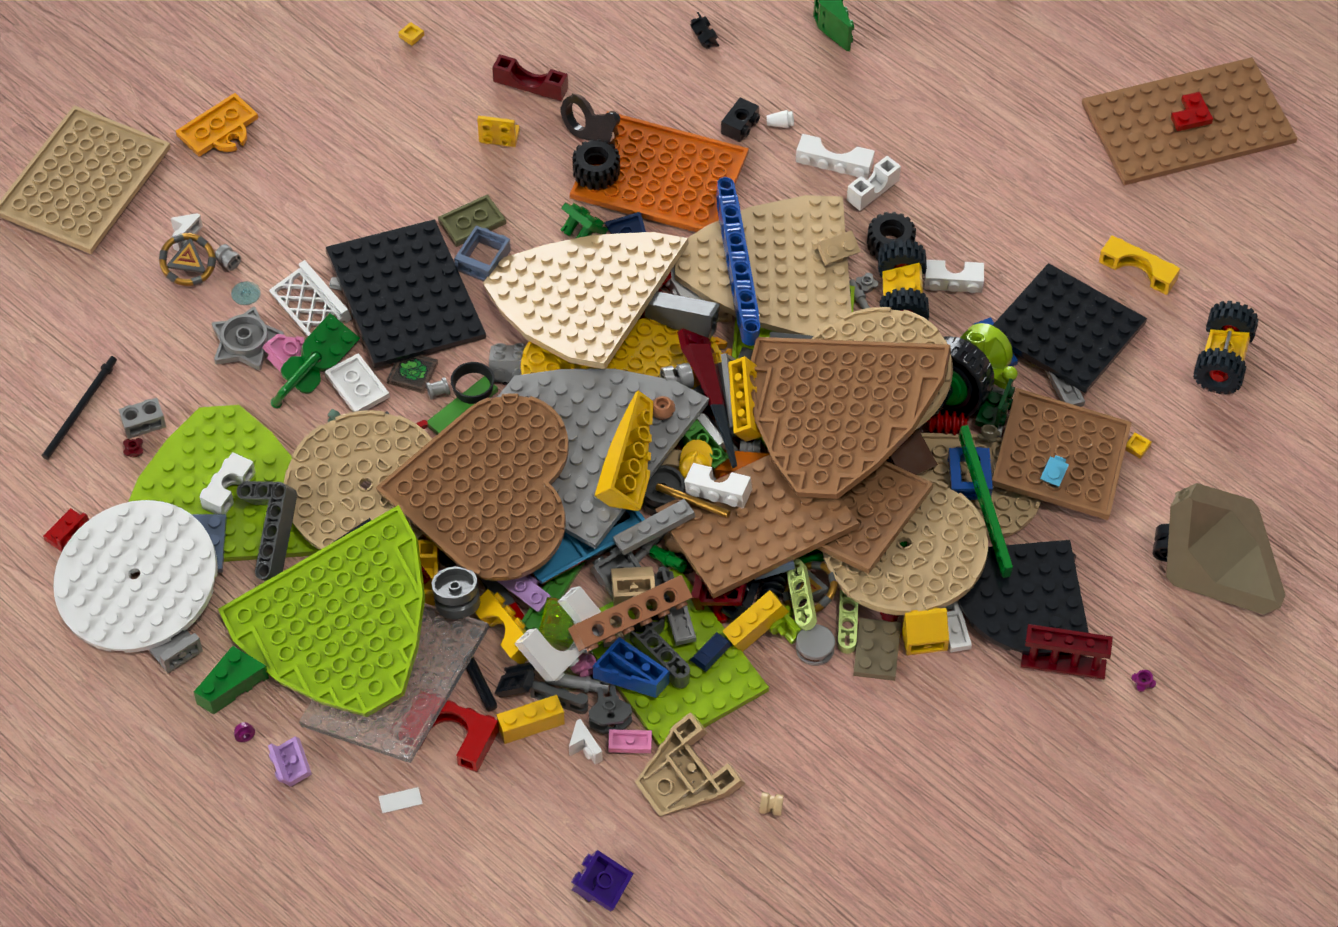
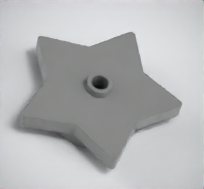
[212,306,284,370]

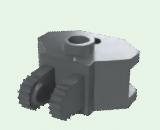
[589,685,632,734]

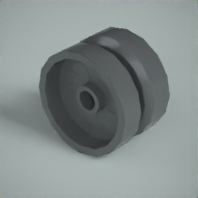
[642,465,685,516]
[431,566,481,619]

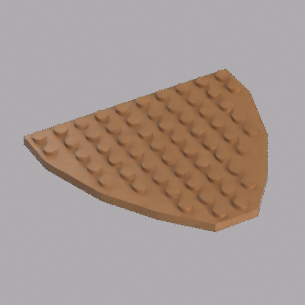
[750,337,951,499]

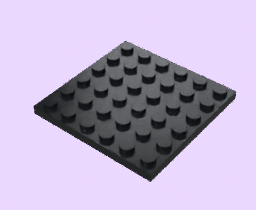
[992,263,1147,394]

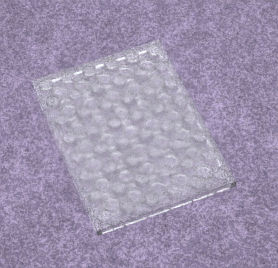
[299,604,489,763]

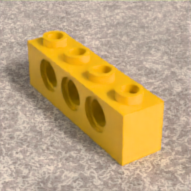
[728,356,762,442]

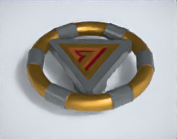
[159,233,216,286]
[783,561,838,616]

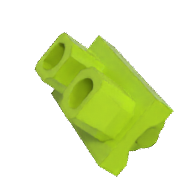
[769,605,801,644]

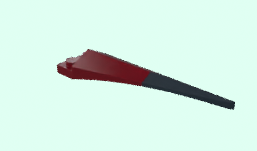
[677,328,737,468]

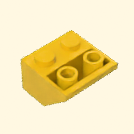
[902,608,949,656]

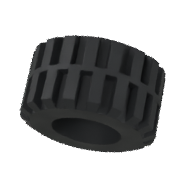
[572,139,620,190]
[867,212,916,260]

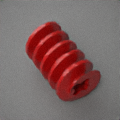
[926,410,969,436]

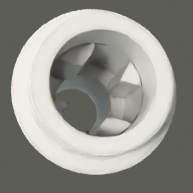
[767,110,794,128]

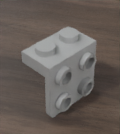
[489,343,526,382]

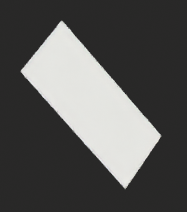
[378,787,423,813]

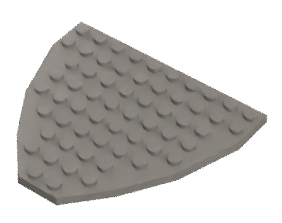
[497,369,709,549]

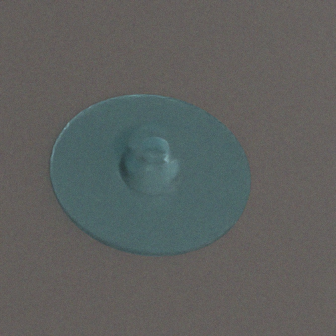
[231,281,260,305]

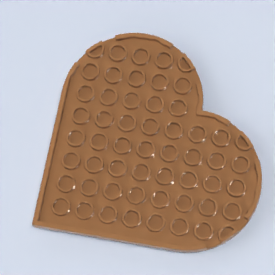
[376,393,569,581]

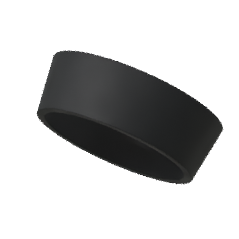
[451,362,494,404]

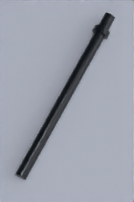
[41,356,117,460]

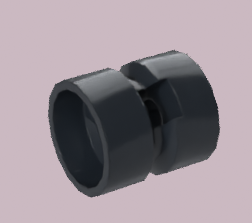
[1152,524,1169,562]

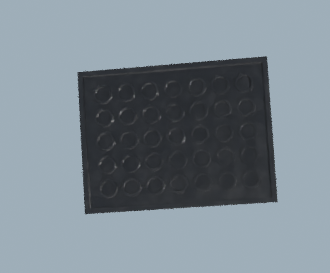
[326,219,486,368]

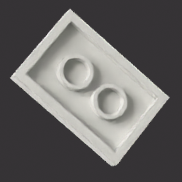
[325,353,390,412]

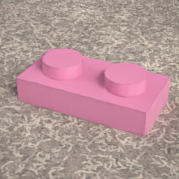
[608,729,652,753]

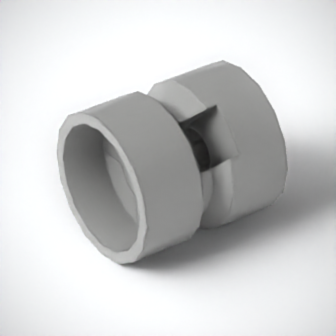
[660,363,694,388]

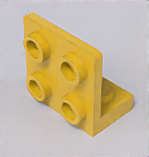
[477,116,520,147]

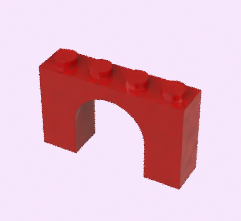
[399,692,499,772]

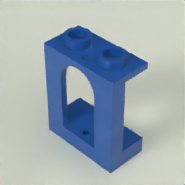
[947,447,993,500]

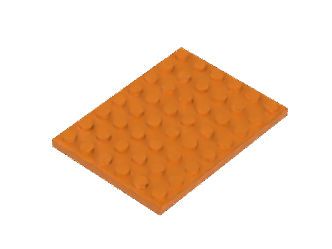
[570,111,749,232]

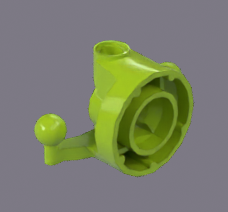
[960,323,1018,389]

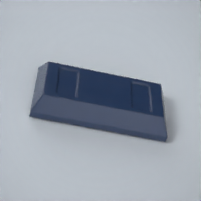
[690,632,733,672]

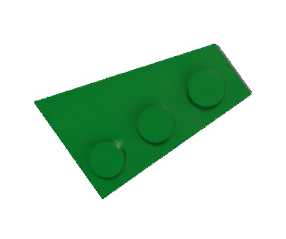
[194,646,269,715]

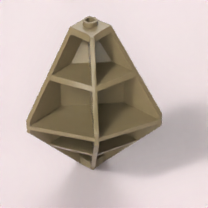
[1166,483,1286,615]

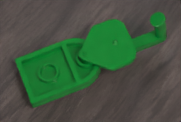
[271,313,360,408]

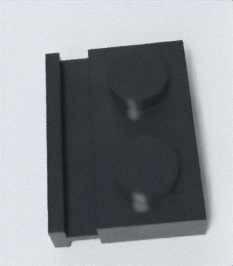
[495,662,535,698]

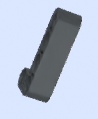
[630,608,690,688]

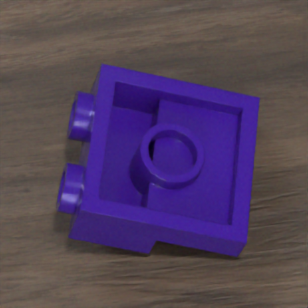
[571,850,634,912]

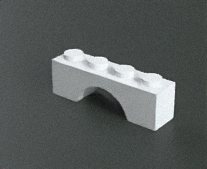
[796,134,875,179]

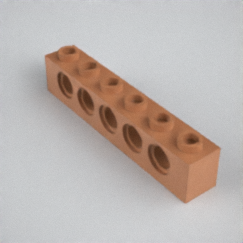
[568,575,693,652]

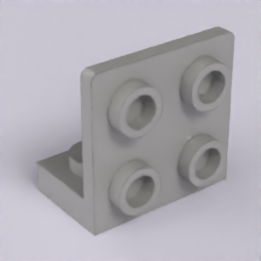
[149,630,203,674]

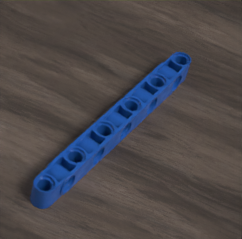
[716,177,760,346]

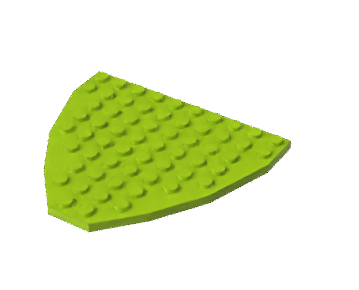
[128,405,319,562]
[218,505,425,717]

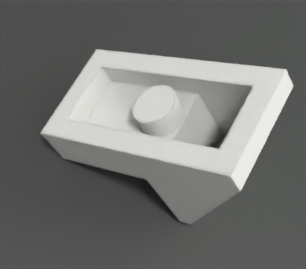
[171,213,203,251]
[569,719,603,765]

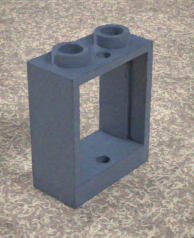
[454,226,511,281]

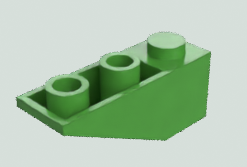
[680,419,729,469]

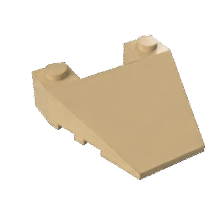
[635,713,746,817]

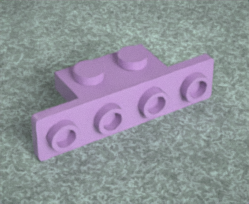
[498,574,551,612]

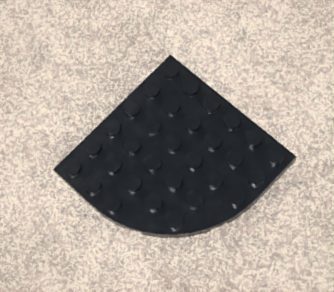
[957,540,1089,657]

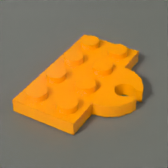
[176,93,258,157]

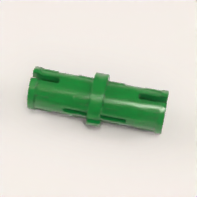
[649,545,688,573]

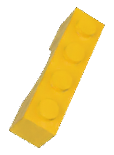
[1099,235,1180,295]
[475,589,527,664]

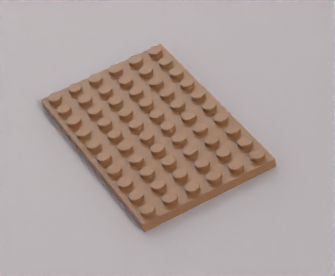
[1082,57,1297,186]

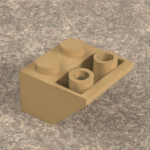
[611,566,655,606]

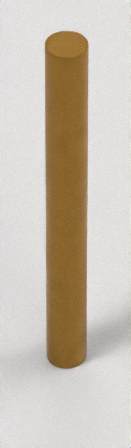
[655,483,731,518]

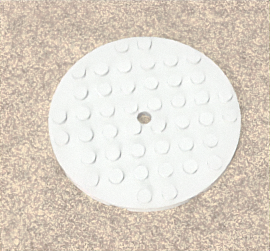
[53,500,218,653]

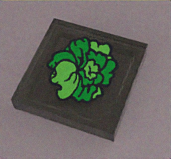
[387,355,438,394]

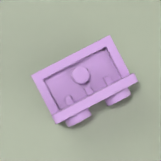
[268,736,312,787]

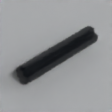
[464,656,497,711]

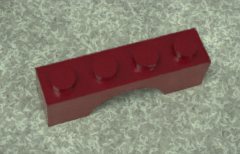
[492,54,568,102]

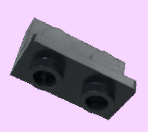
[720,579,760,620]

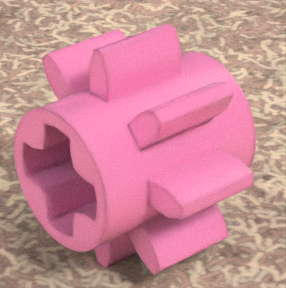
[571,653,596,677]

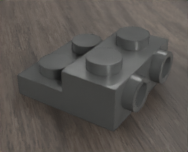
[590,547,641,600]

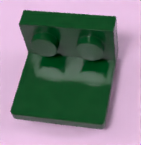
[975,378,1015,429]

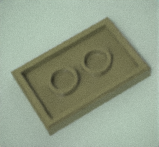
[438,194,506,247]

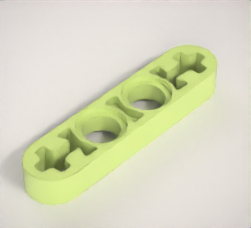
[787,559,817,631]
[837,589,858,654]

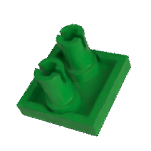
[560,202,608,238]

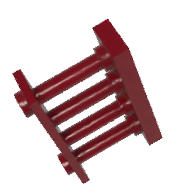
[1021,624,1113,680]

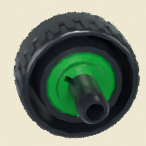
[933,336,994,418]

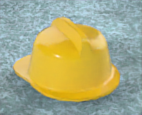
[679,440,713,481]

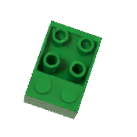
[813,0,854,51]

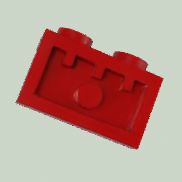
[43,508,89,552]

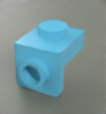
[1040,455,1069,487]

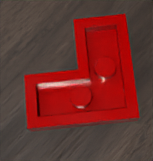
[1171,92,1213,131]

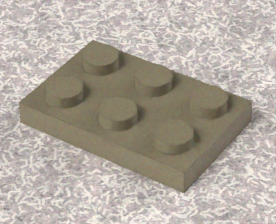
[853,618,901,681]

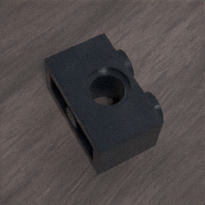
[721,97,760,142]

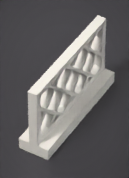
[269,260,352,336]

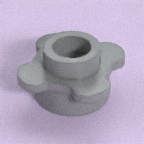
[856,273,878,293]

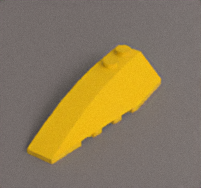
[594,390,653,511]

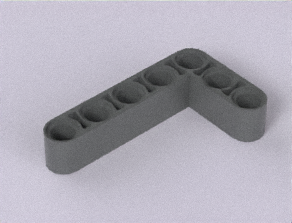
[237,481,297,581]

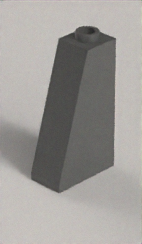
[644,291,720,340]

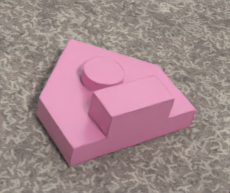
[262,334,304,372]

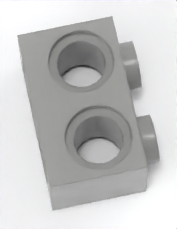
[118,398,166,439]

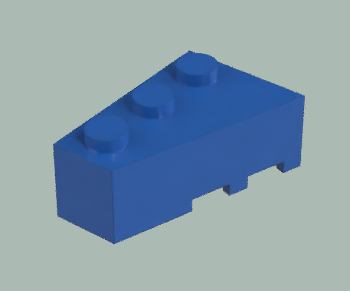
[593,637,669,698]

